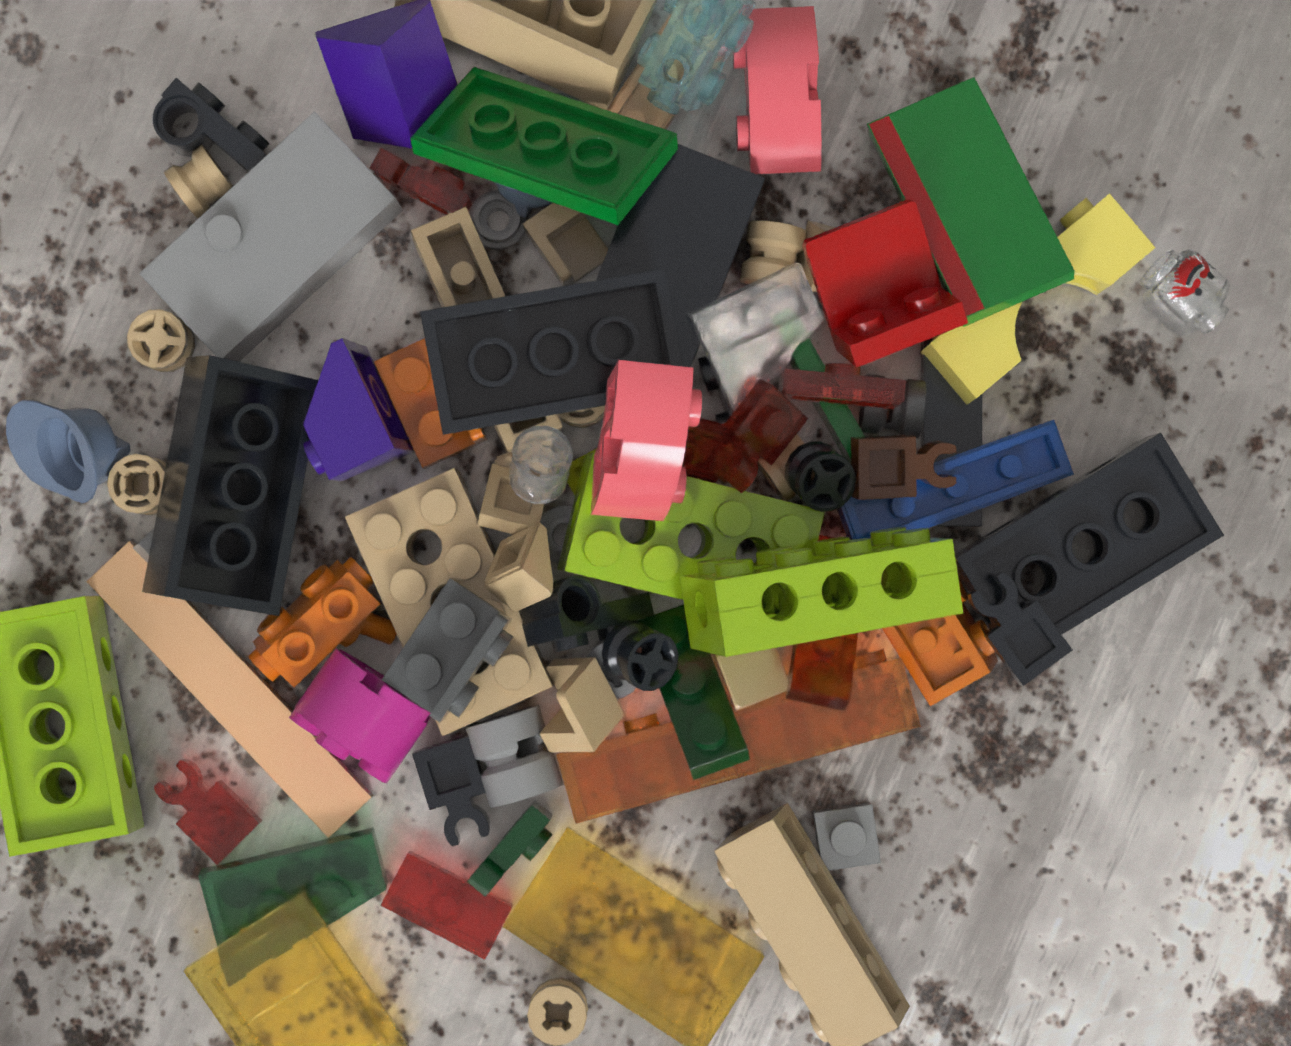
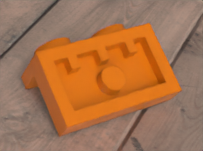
[374,338,488,469]
[882,578,998,706]

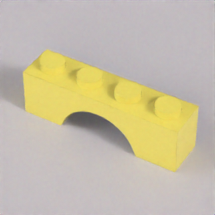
[920,193,1156,405]

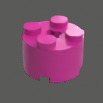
[289,648,431,784]

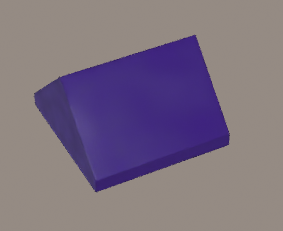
[315,0,458,148]

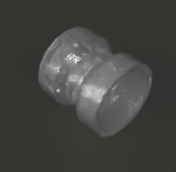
[509,426,573,504]

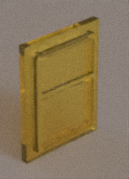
[183,891,409,1046]

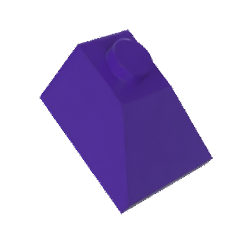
[303,338,415,481]

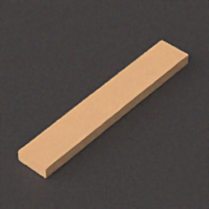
[86,541,374,838]

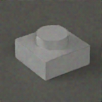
[812,802,881,871]

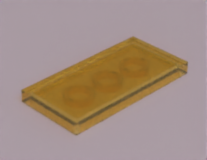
[503,826,765,1046]

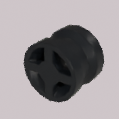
[785,441,856,512]
[602,620,678,691]

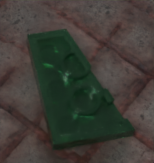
[198,827,388,987]

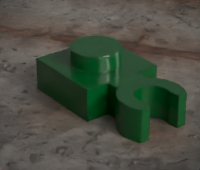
[467,800,553,897]

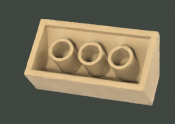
[394,0,657,110]

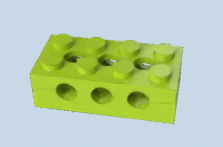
[557,453,825,600]
[680,527,963,657]
[0,596,145,857]

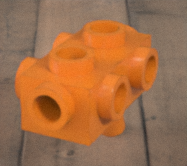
[248,557,397,688]

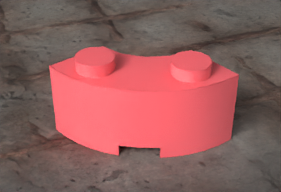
[732,6,822,174]
[591,360,702,521]

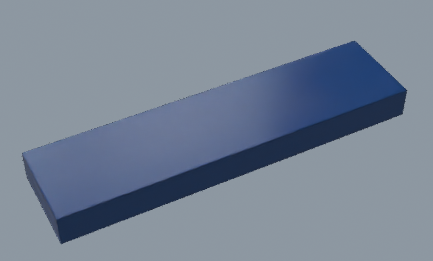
[837,419,1074,540]

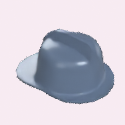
[6,400,131,503]

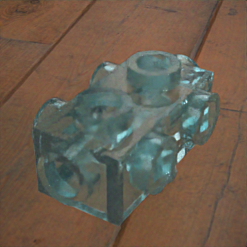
[637,0,756,115]

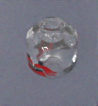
[1140,249,1230,337]

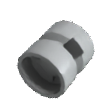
[466,705,563,808]

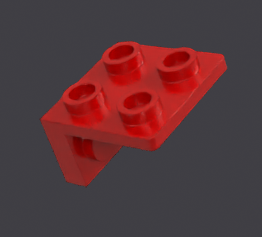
[802,199,968,368]

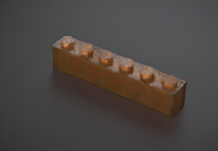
[556,648,921,824]

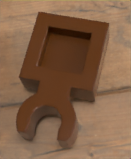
[851,435,956,500]

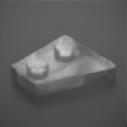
[687,262,824,420]

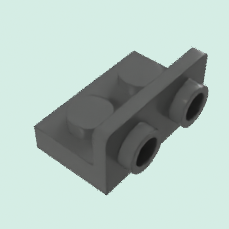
[382,578,514,723]

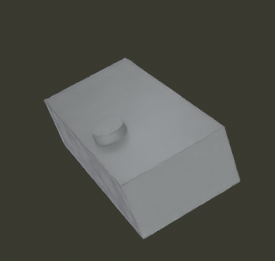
[139,111,403,362]

